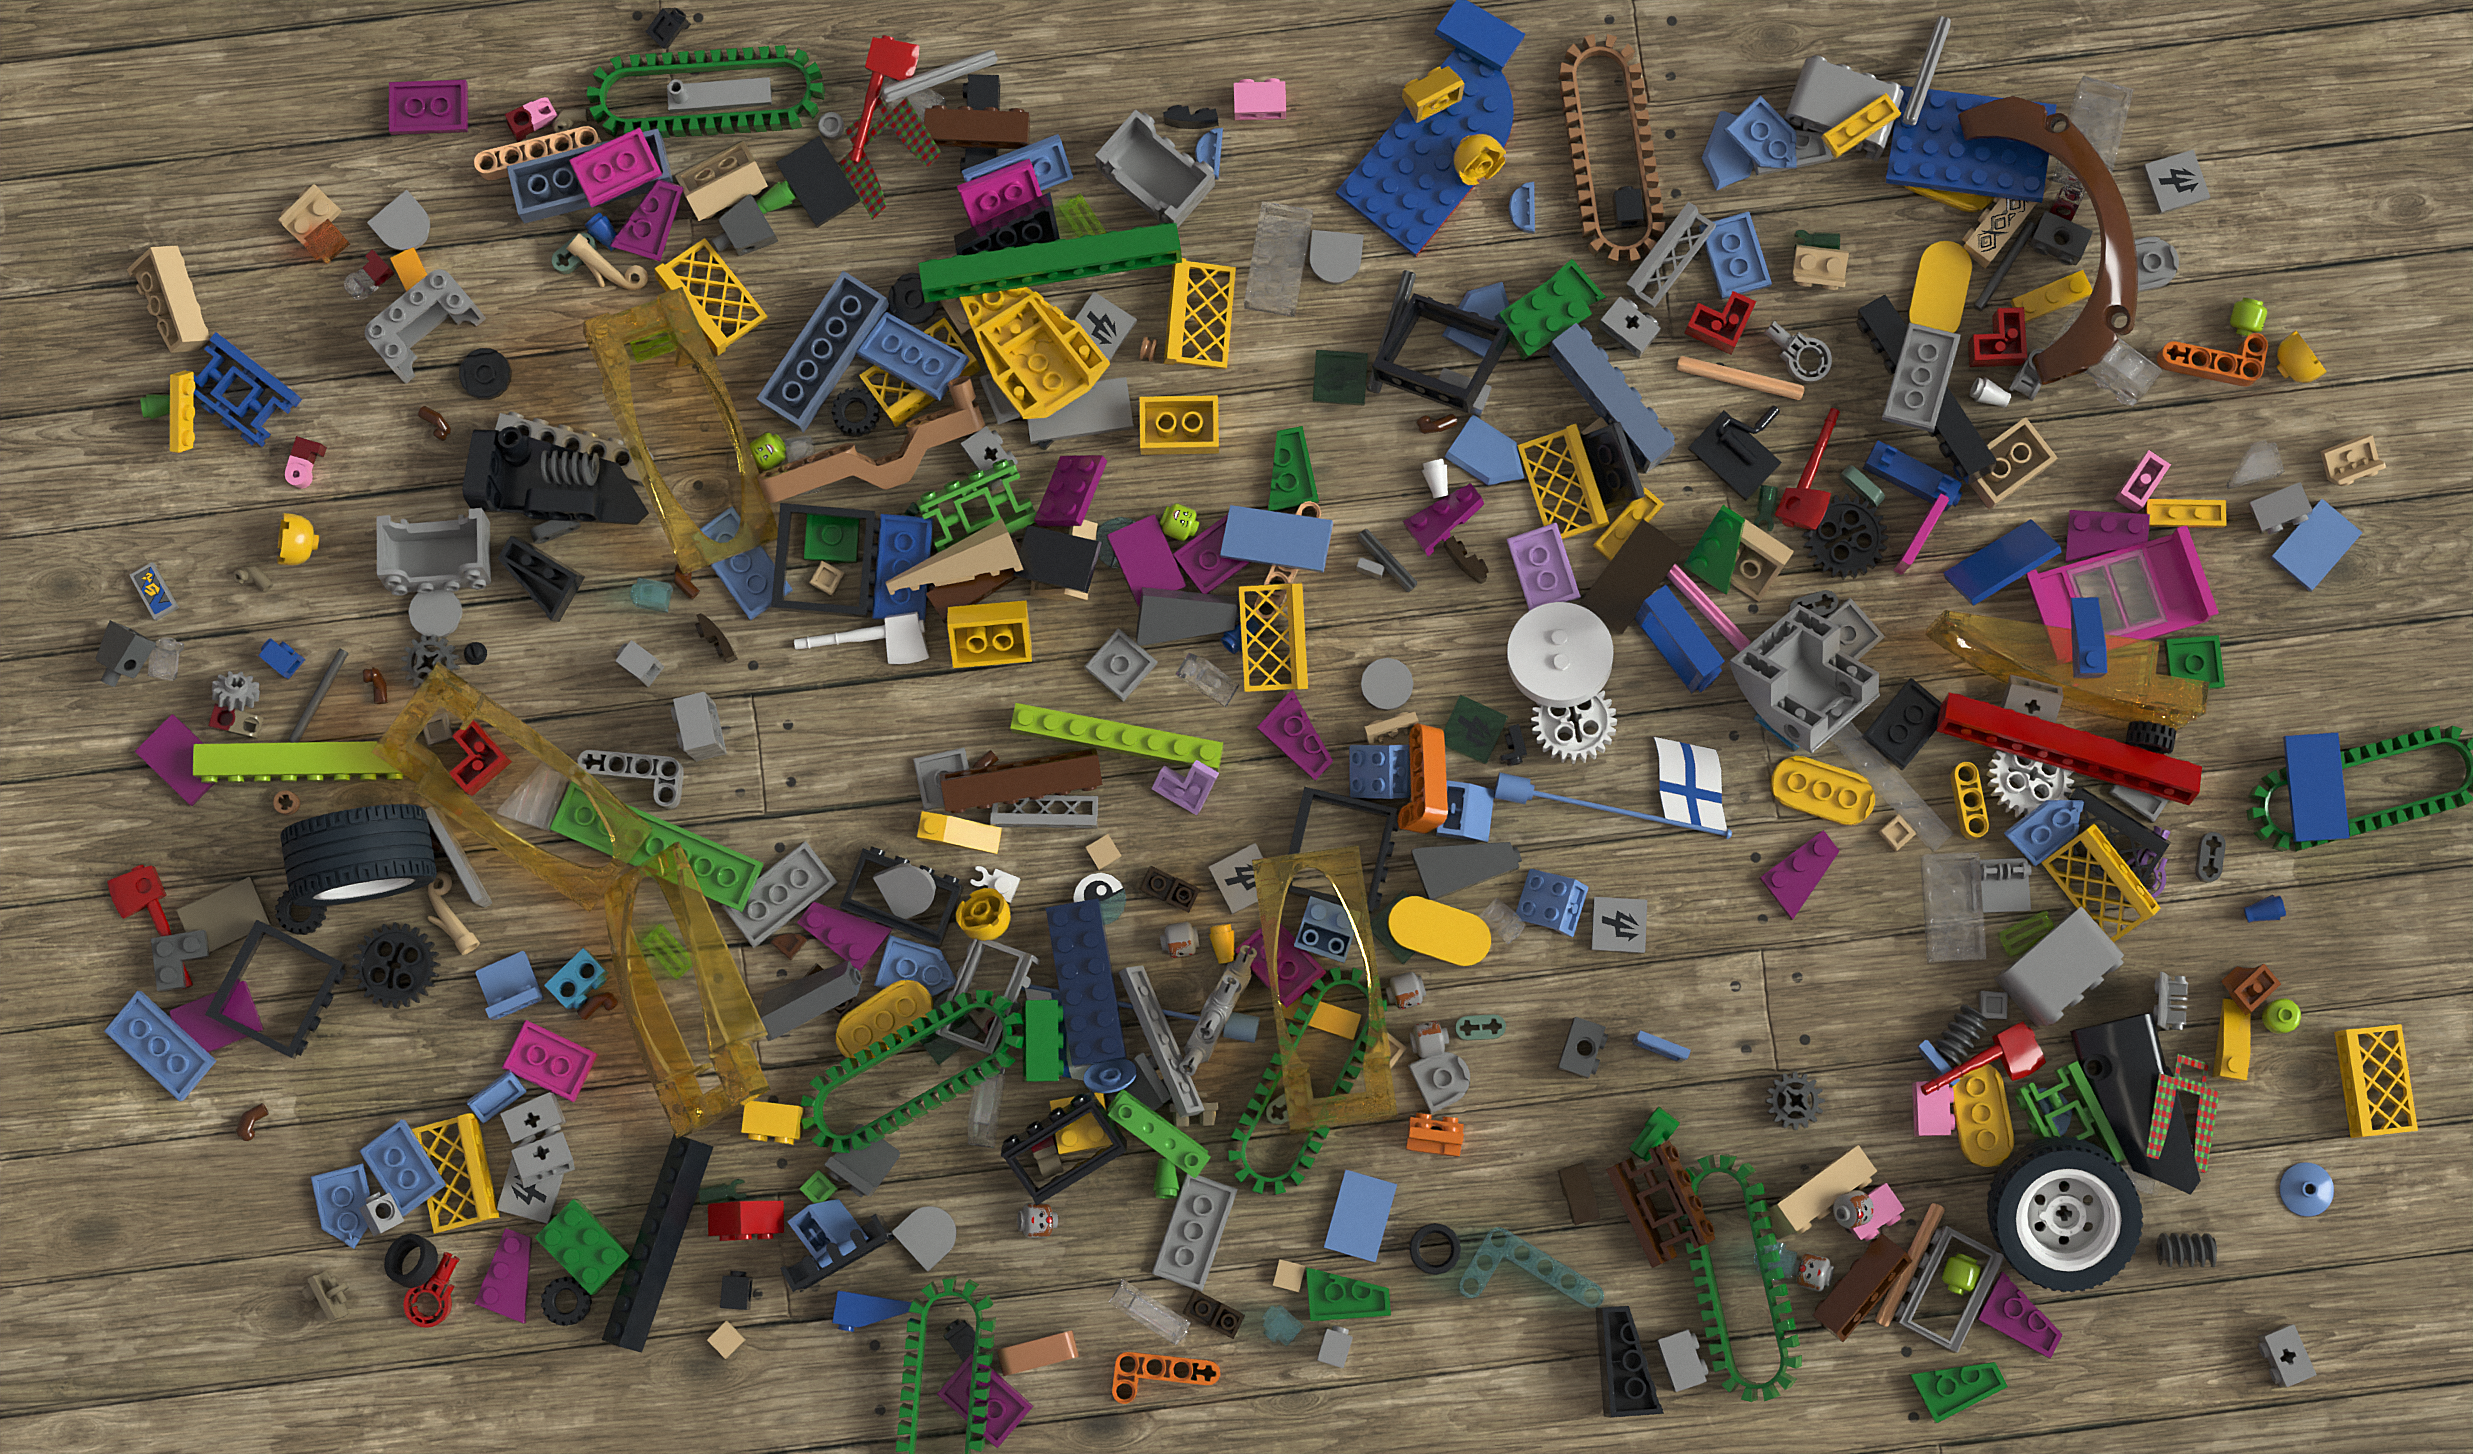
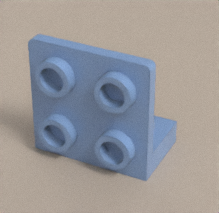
[1349,745,1411,799]
[1515,869,1589,937]
[475,951,544,1021]

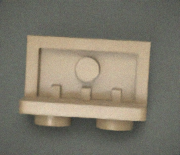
[2320,433,2386,486]
[1365,712,1418,745]

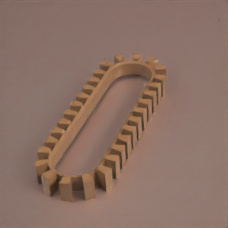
[1558,34,1665,267]

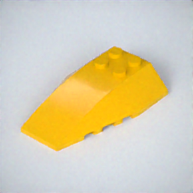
[959,287,1110,419]

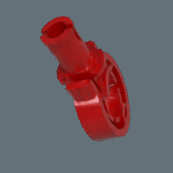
[403,1252,460,1328]

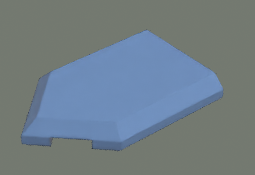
[1724,95,1797,169]
[1701,111,1754,191]
[1442,282,1509,358]
[1444,415,1524,486]
[2004,800,2084,867]
[874,935,957,997]
[311,1164,370,1249]

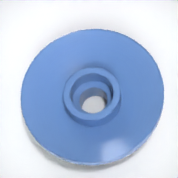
[1083,1059,1137,1093]
[2279,1162,2334,1216]

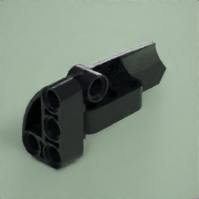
[462,426,649,525]
[2070,1013,2201,1195]

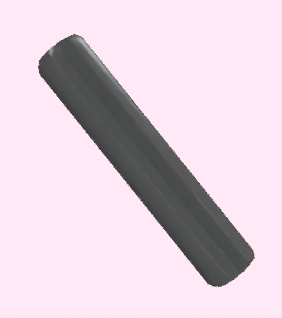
[1357,529,1417,592]

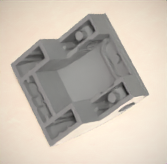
[1730,605,1880,754]

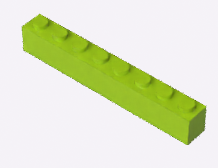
[1010,703,1223,773]
[193,741,411,783]

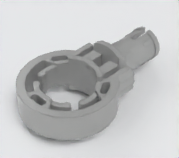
[1764,321,1832,383]

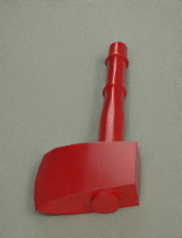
[850,35,920,163]
[1775,408,1840,530]
[107,865,193,989]
[1921,1021,2046,1095]

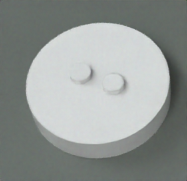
[1507,602,1613,708]

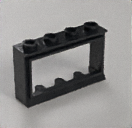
[840,846,964,947]
[1001,1091,1127,1206]
[780,1214,895,1292]

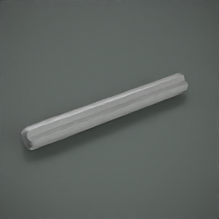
[1903,16,1951,126]
[881,49,998,102]

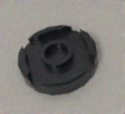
[888,273,939,325]
[459,348,512,400]

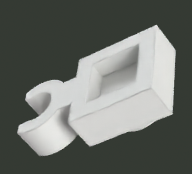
[970,866,1021,904]

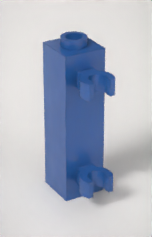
[1862,441,1963,511]

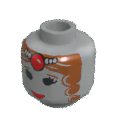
[1160,921,1200,958]
[1385,972,1426,1010]
[1409,1021,1449,1058]
[1833,1191,1874,1229]
[1017,1203,1058,1238]
[1792,1253,1834,1291]

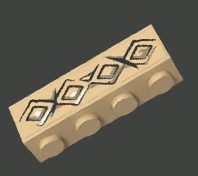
[1962,178,2052,269]

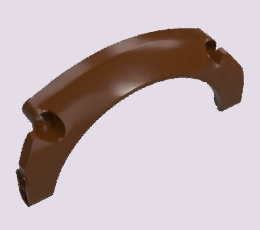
[1958,96,2138,385]

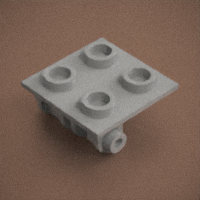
[1974,858,2031,913]
[2153,972,2188,1030]

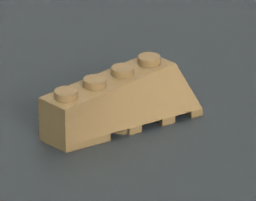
[127,246,210,353]

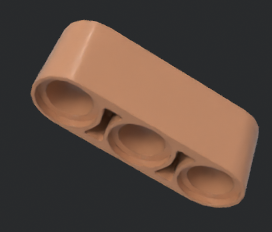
[997,1330,1079,1376]

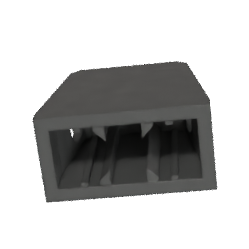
[711,193,778,256]
[96,620,156,687]

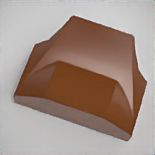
[2221,964,2281,1016]

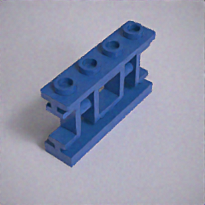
[186,332,302,447]

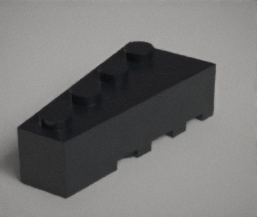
[954,192,1060,256]
[1595,1306,1664,1418]

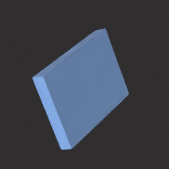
[1699,211,1772,300]
[2270,499,2362,592]
[359,1119,446,1217]
[1324,1170,1397,1262]

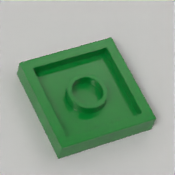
[804,515,860,563]
[2164,635,2225,693]

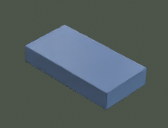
[466,1070,527,1124]

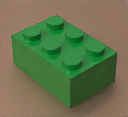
[1494,270,1592,360]
[1022,1000,1064,1082]
[535,1199,632,1295]

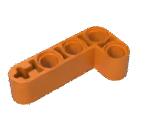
[2157,333,2268,387]
[1397,723,1448,834]
[1112,1352,1221,1404]

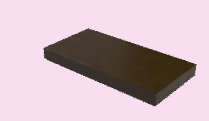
[1580,519,1685,634]

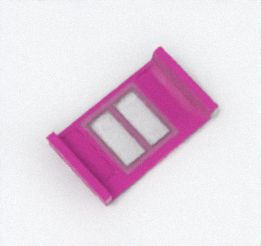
[2026,525,2219,666]

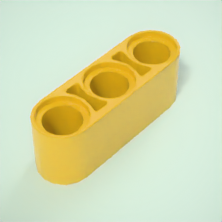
[1950,762,1989,840]

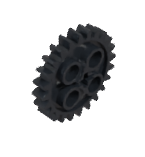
[1802,494,1888,580]
[352,922,441,1009]

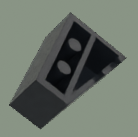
[498,536,585,622]

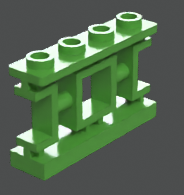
[916,459,1036,552]
[2015,1061,2126,1186]

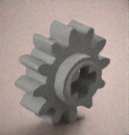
[212,671,260,712]

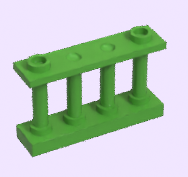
[1106,1089,1211,1179]

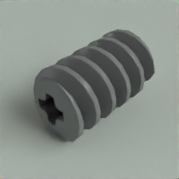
[541,450,600,486]
[1935,1004,1988,1065]
[2157,1233,2217,1267]

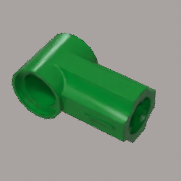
[1628,1106,1680,1163]

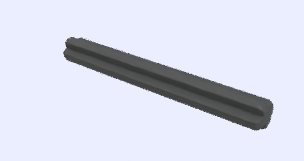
[1367,270,1416,393]

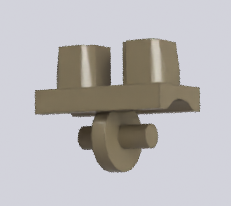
[1170,1083,1218,1127]
[302,1271,350,1323]

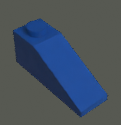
[2070,597,2107,678]
[832,1291,912,1332]

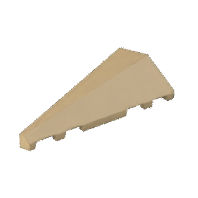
[885,518,1023,595]

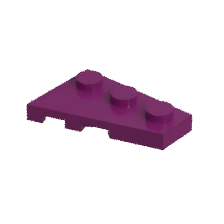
[610,179,683,261]
[1403,483,1484,557]
[2066,510,2150,563]
[1257,689,1333,781]
[1759,830,1839,920]
[797,902,893,972]
[474,1228,532,1323]
[1977,1271,2063,1359]

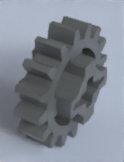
[401,634,460,692]
[1765,1072,1825,1130]

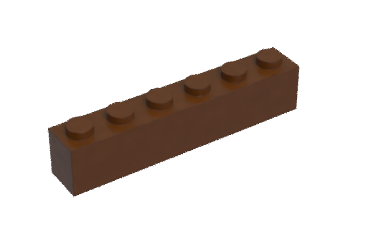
[939,748,1103,813]

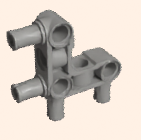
[1179,945,1257,1076]

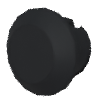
[464,642,487,665]

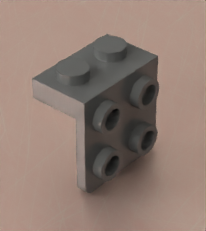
[1106,1053,1172,1111]
[824,1124,900,1198]

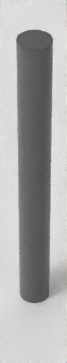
[1973,221,2036,311]
[288,648,349,743]

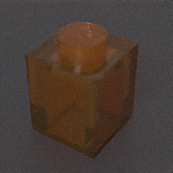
[304,219,350,264]

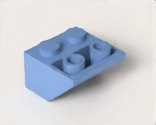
[1436,780,1495,843]
[1294,896,1361,963]
[787,1199,868,1268]

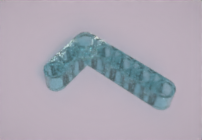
[1458,1227,1604,1308]

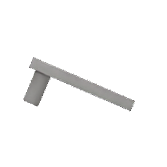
[667,77,772,113]

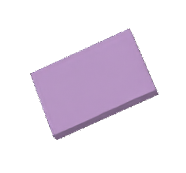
[1506,523,1581,611]

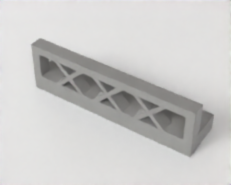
[1626,201,1716,308]
[990,795,1098,828]

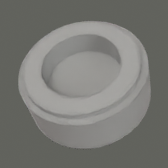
[818,112,845,140]

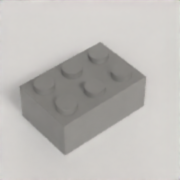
[671,692,727,762]

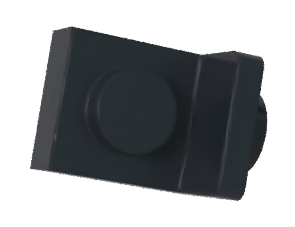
[645,7,691,49]
[1499,724,1527,767]
[943,1319,984,1362]

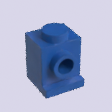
[258,638,306,679]

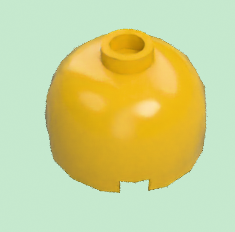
[1453,134,1506,185]
[2276,330,2327,383]
[277,513,319,565]
[956,888,1011,941]

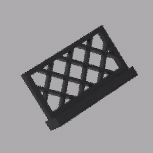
[2059,786,2171,885]

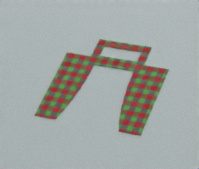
[838,97,942,220]
[2146,1054,2219,1173]

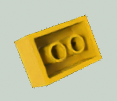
[1139,395,1219,455]
[947,600,1032,668]

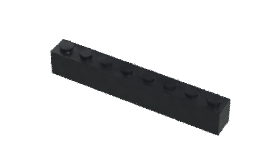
[1856,294,1997,485]
[602,1134,714,1353]

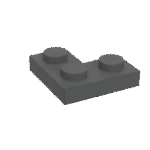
[151,930,210,992]

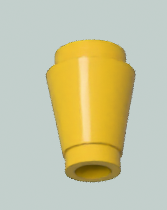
[1208,924,1234,964]

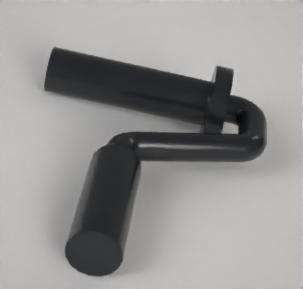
[1718,405,1780,465]

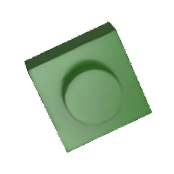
[799,1169,838,1204]

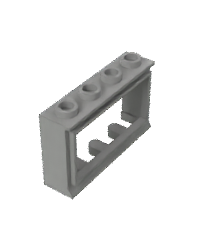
[936,939,1040,1056]
[1894,1226,2004,1353]

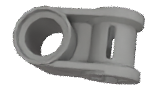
[2009,348,2045,401]

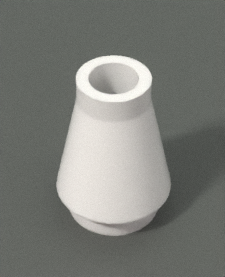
[1970,377,2011,408]
[1422,459,1449,499]

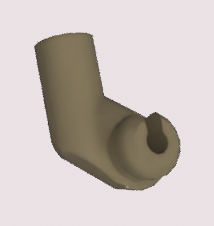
[552,109,588,133]
[233,566,274,592]

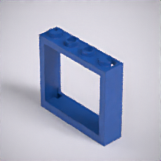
[1634,585,1725,694]

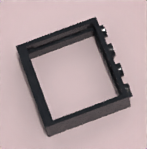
[1372,293,1510,414]
[771,503,880,618]
[1280,787,1399,914]
[205,920,347,1059]

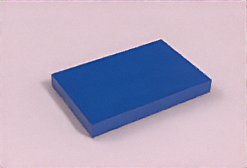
[1434,0,1525,72]

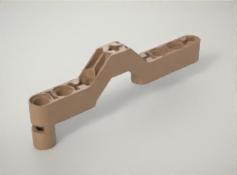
[757,376,985,503]

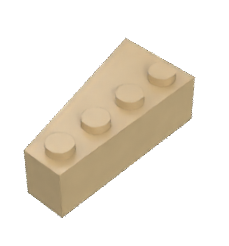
[1760,1145,1877,1239]

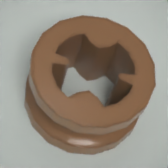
[1139,337,1158,362]
[273,790,300,815]

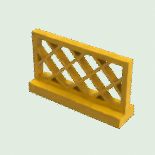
[655,238,768,356]
[1163,258,1236,369]
[859,317,981,428]
[1517,424,1610,540]
[1238,582,1308,692]
[2041,823,2161,942]
[2334,1024,2418,1138]
[412,1113,500,1234]

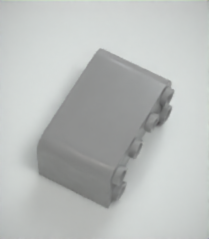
[1783,55,1904,161]
[1095,109,1215,228]
[365,269,486,384]
[377,508,491,596]
[1994,906,2124,1027]

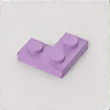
[1152,760,1219,815]

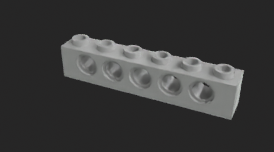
[495,412,654,487]

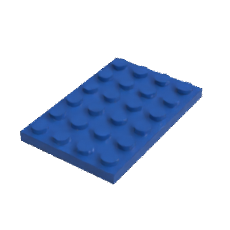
[1886,86,2057,203]

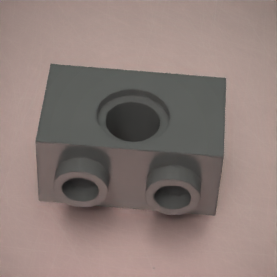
[2028,211,2093,266]
[1557,1017,1608,1079]

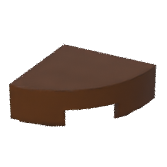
[770,933,808,960]

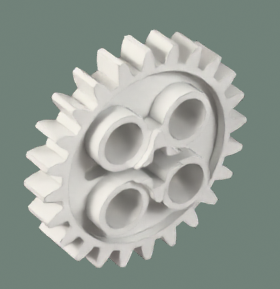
[1531,691,1617,764]
[1986,750,2074,818]

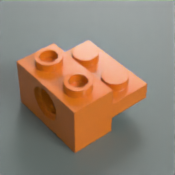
[1406,1113,1464,1157]

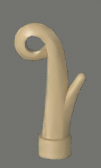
[566,233,648,290]
[428,871,480,955]

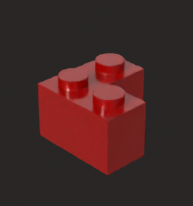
[1684,291,1757,355]
[1968,307,2027,367]
[449,719,512,796]
[708,1201,784,1241]

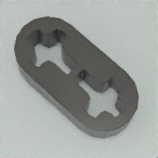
[530,520,581,544]
[1788,590,1838,617]
[2195,832,2226,883]

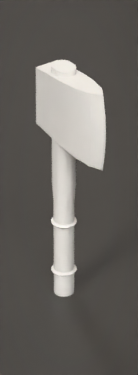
[794,612,929,664]

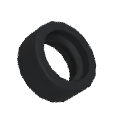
[1409,1223,1461,1275]
[384,1233,438,1288]

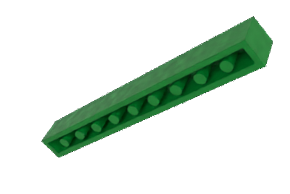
[918,223,1182,303]

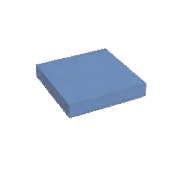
[1632,1030,1691,1063]

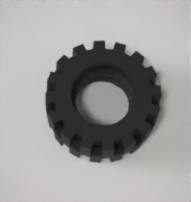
[831,388,880,437]
[2125,721,2177,754]
[275,890,327,935]
[540,1277,592,1326]

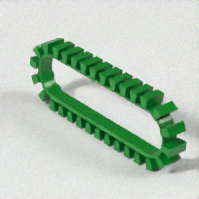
[587,45,825,138]
[2246,725,2473,852]
[1228,967,1387,1195]
[800,990,1025,1153]
[1680,1154,1802,1402]
[896,1276,996,1454]

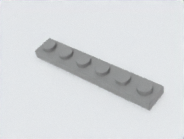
[1119,965,1205,1118]

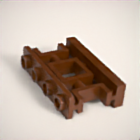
[1606,1141,1715,1268]

